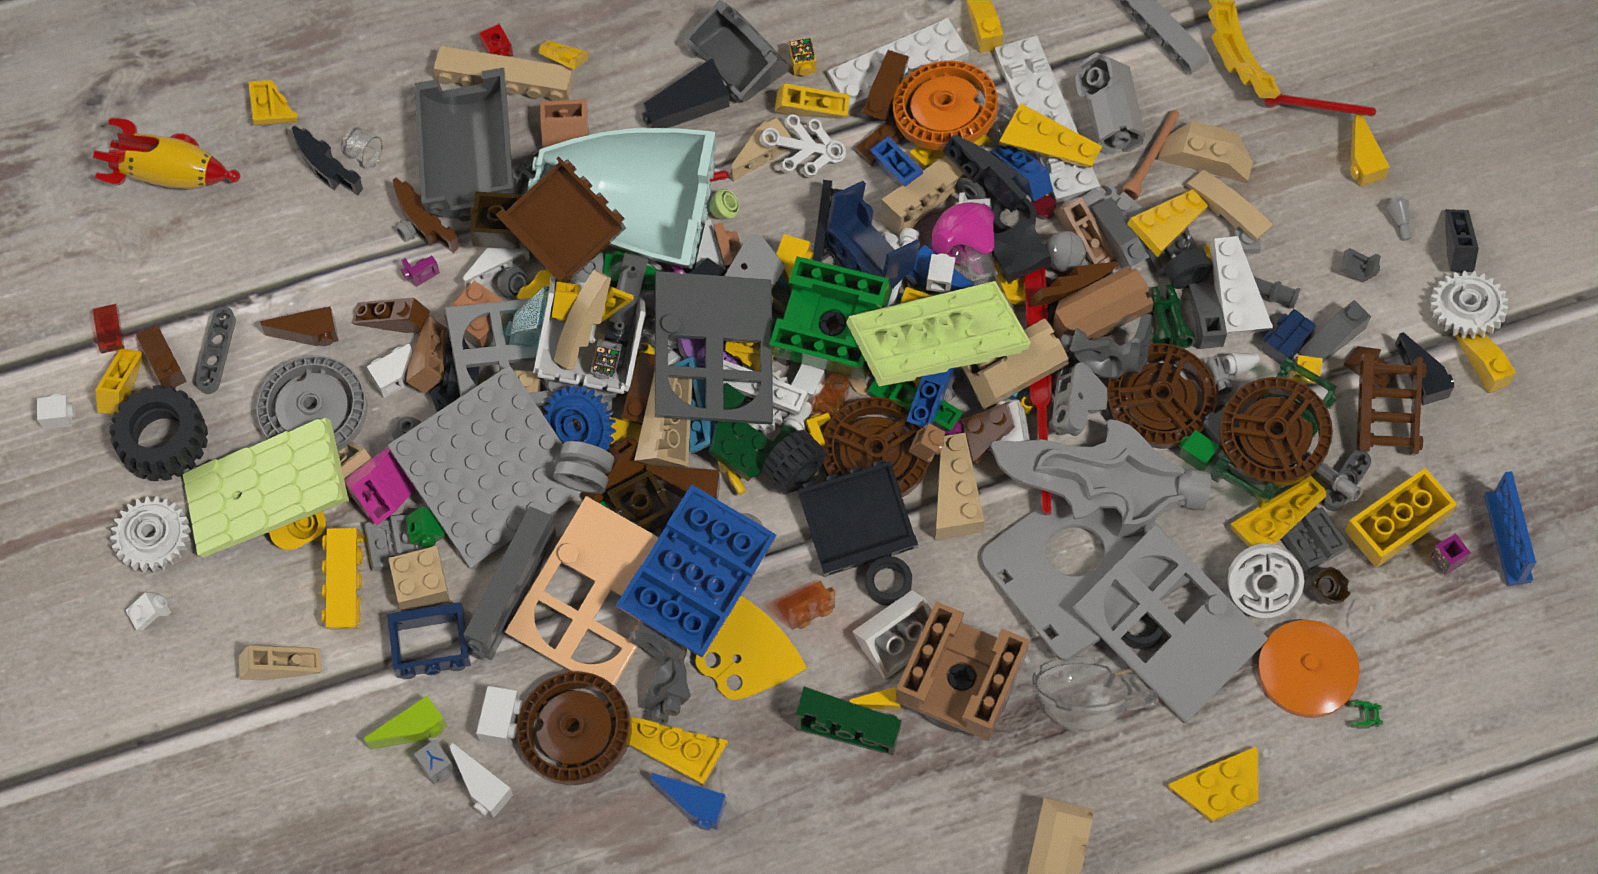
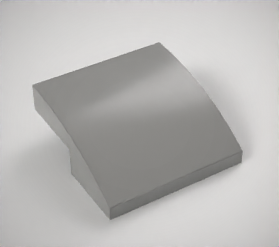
[364,514,422,571]

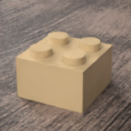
[388,546,451,612]

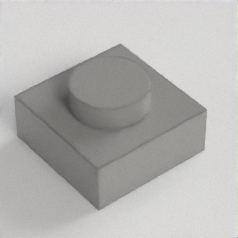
[1234,229,1261,254]

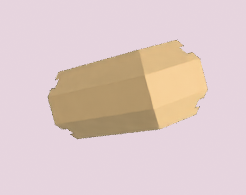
[961,319,1069,410]
[1027,798,1095,874]

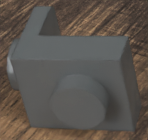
[1340,248,1381,282]

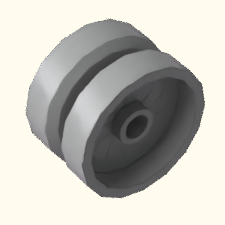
[553,441,615,494]

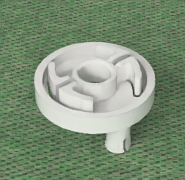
[1227,543,1304,618]

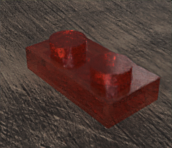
[93,304,125,354]

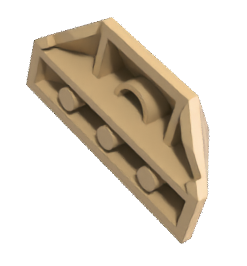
[1157,121,1253,183]

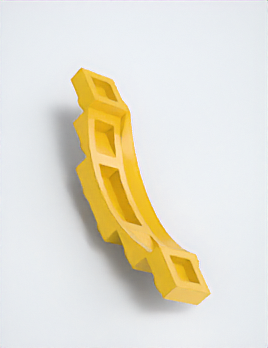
[1207,0,1281,99]

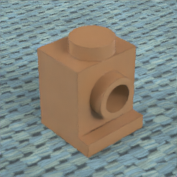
[909,423,945,463]

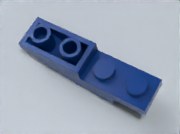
[907,368,955,427]

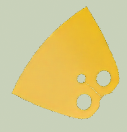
[695,595,807,700]

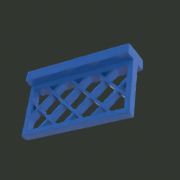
[1484,471,1536,586]

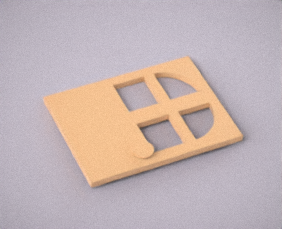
[505,496,659,686]

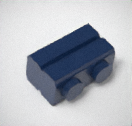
[1262,309,1316,367]

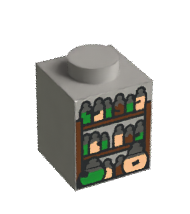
[590,339,622,379]

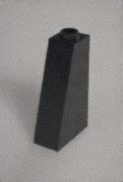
[642,59,730,128]

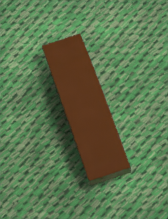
[1031,261,1119,307]

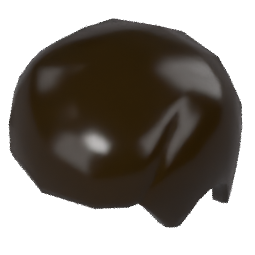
[1312,567,1351,605]

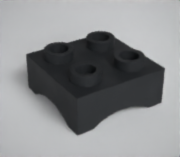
[992,218,1051,283]

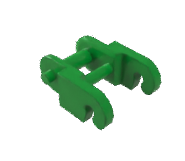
[1349,701,1383,729]

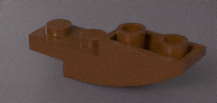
[393,177,460,253]

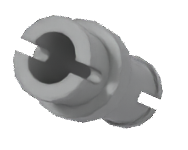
[1205,357,1233,395]

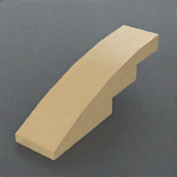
[1186,170,1273,242]
[553,270,611,369]

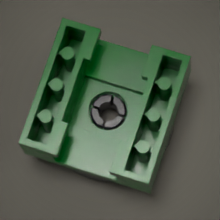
[769,256,892,380]

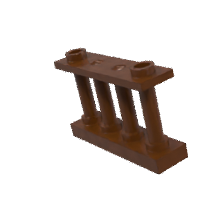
[1356,354,1426,456]

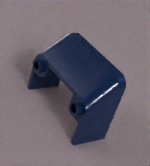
[825,181,920,290]

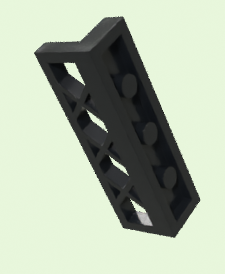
[812,180,843,267]

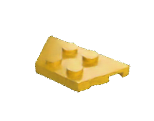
[1167,747,1258,823]

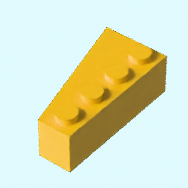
[322,528,364,630]

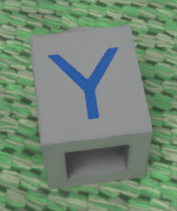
[414,739,455,784]

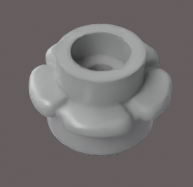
[395,220,417,242]

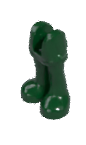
[1149,284,1196,349]

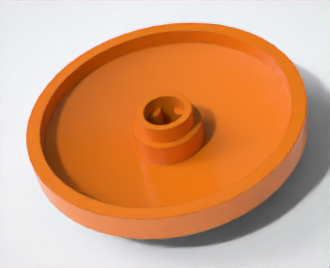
[1258,620,1360,718]

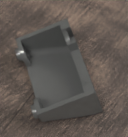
[683,0,791,102]

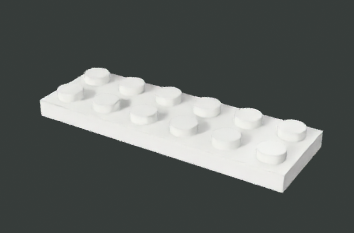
[827,18,969,110]

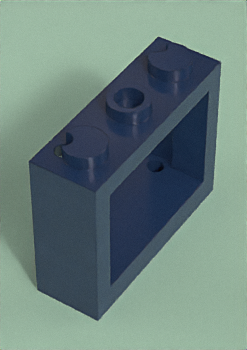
[387,602,471,679]

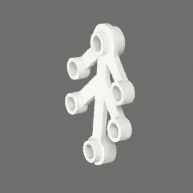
[760,114,846,178]

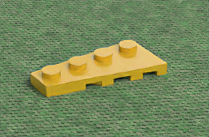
[1231,476,1326,555]
[628,716,729,786]

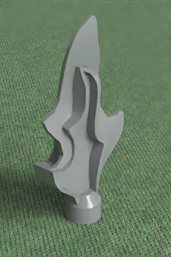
[991,419,1211,536]

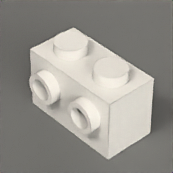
[476,686,522,746]

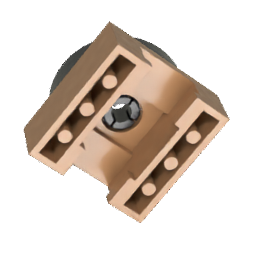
[895,601,1030,741]

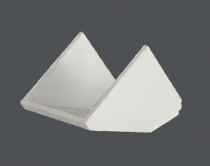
[533,275,645,394]

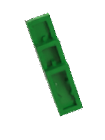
[867,380,963,432]

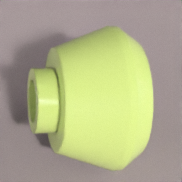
[709,188,739,219]

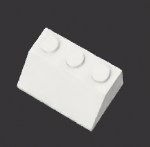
[852,590,932,679]

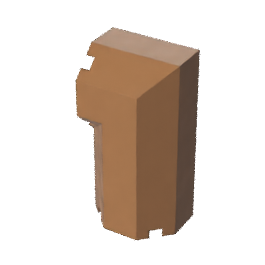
[1053,266,1153,341]

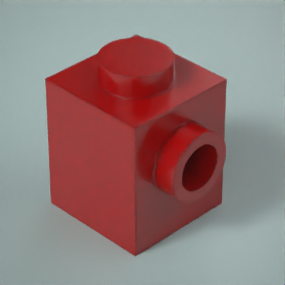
[479,23,513,57]

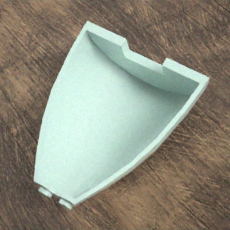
[528,128,716,269]

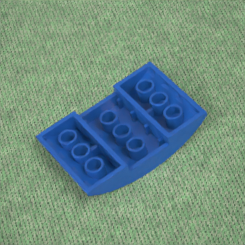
[615,485,777,658]

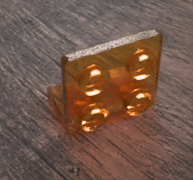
[777,580,835,630]

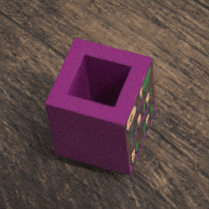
[1430,533,1471,575]

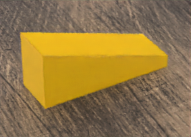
[849,687,901,711]

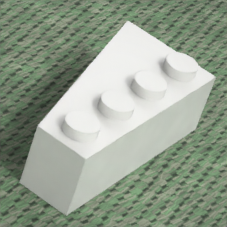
[1210,236,1273,336]

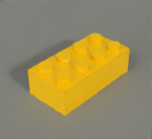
[1345,468,1457,568]

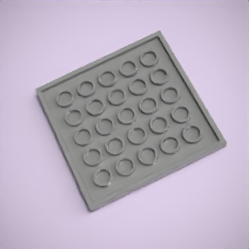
[387,365,582,568]

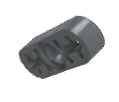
[1322,450,1371,512]

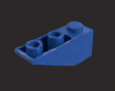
[991,145,1053,202]

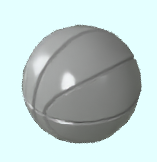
[1045,231,1086,272]

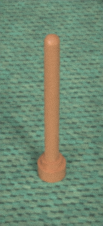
[1121,110,1179,200]

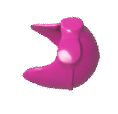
[931,202,995,277]

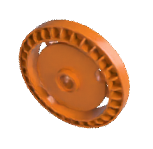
[893,60,999,151]

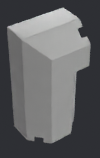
[1075,52,1145,154]

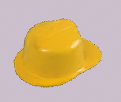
[269,511,326,550]

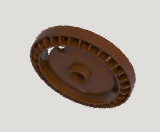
[1107,343,1217,449]
[1219,377,1333,486]
[821,397,930,497]
[517,671,632,785]

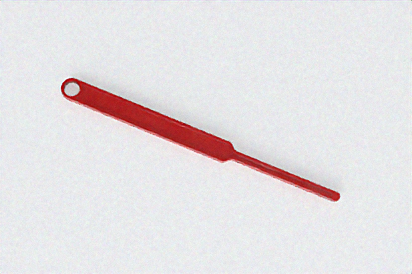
[1024,267,1052,515]

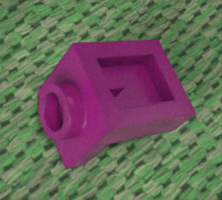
[401,255,440,287]

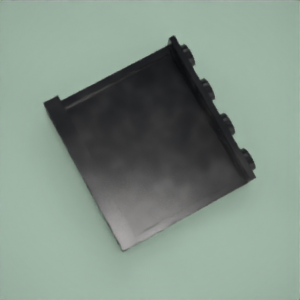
[798,459,918,577]

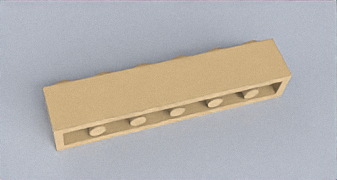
[433,46,575,101]

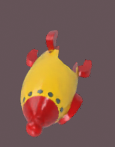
[93,118,241,189]

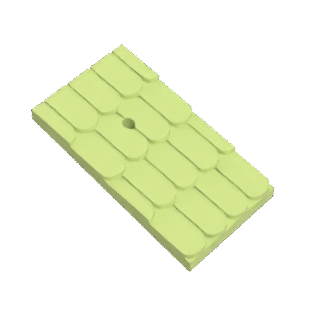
[846,281,1031,386]
[183,418,349,557]

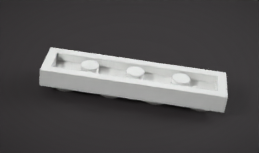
[723,360,808,416]

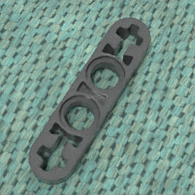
[196,307,236,394]

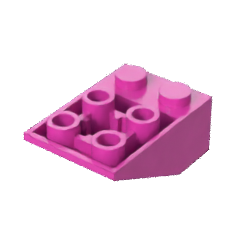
[344,447,415,525]

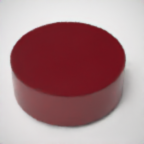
[1033,195,1056,220]

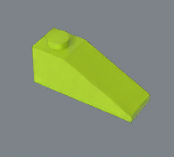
[364,695,447,749]

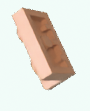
[714,223,746,271]

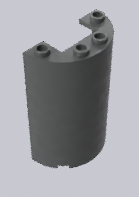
[415,67,514,222]

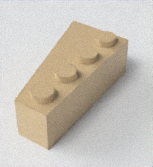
[881,155,967,238]
[634,372,692,467]

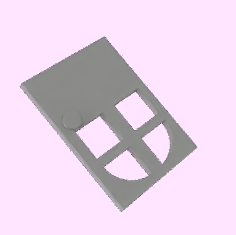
[445,297,616,406]
[1072,525,1268,724]

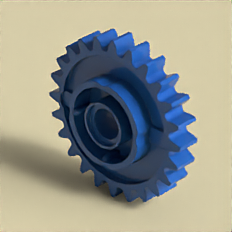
[543,384,616,450]

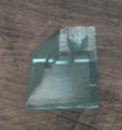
[506,286,550,350]

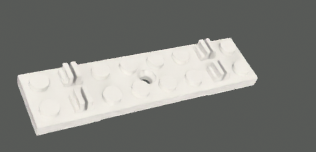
[994,36,1100,203]

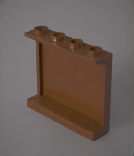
[496,156,626,283]

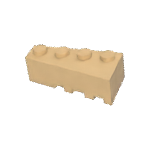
[935,433,985,540]

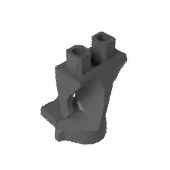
[1060,314,1154,379]
[630,622,691,725]

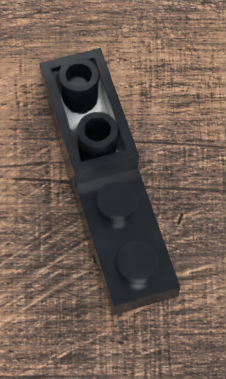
[292,125,363,196]
[942,135,1027,213]

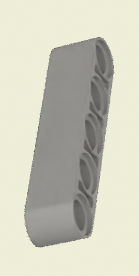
[1119,0,1209,75]

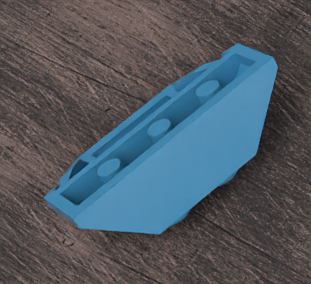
[672,356,715,453]

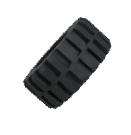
[109,385,208,481]

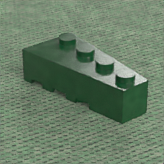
[795,686,902,756]

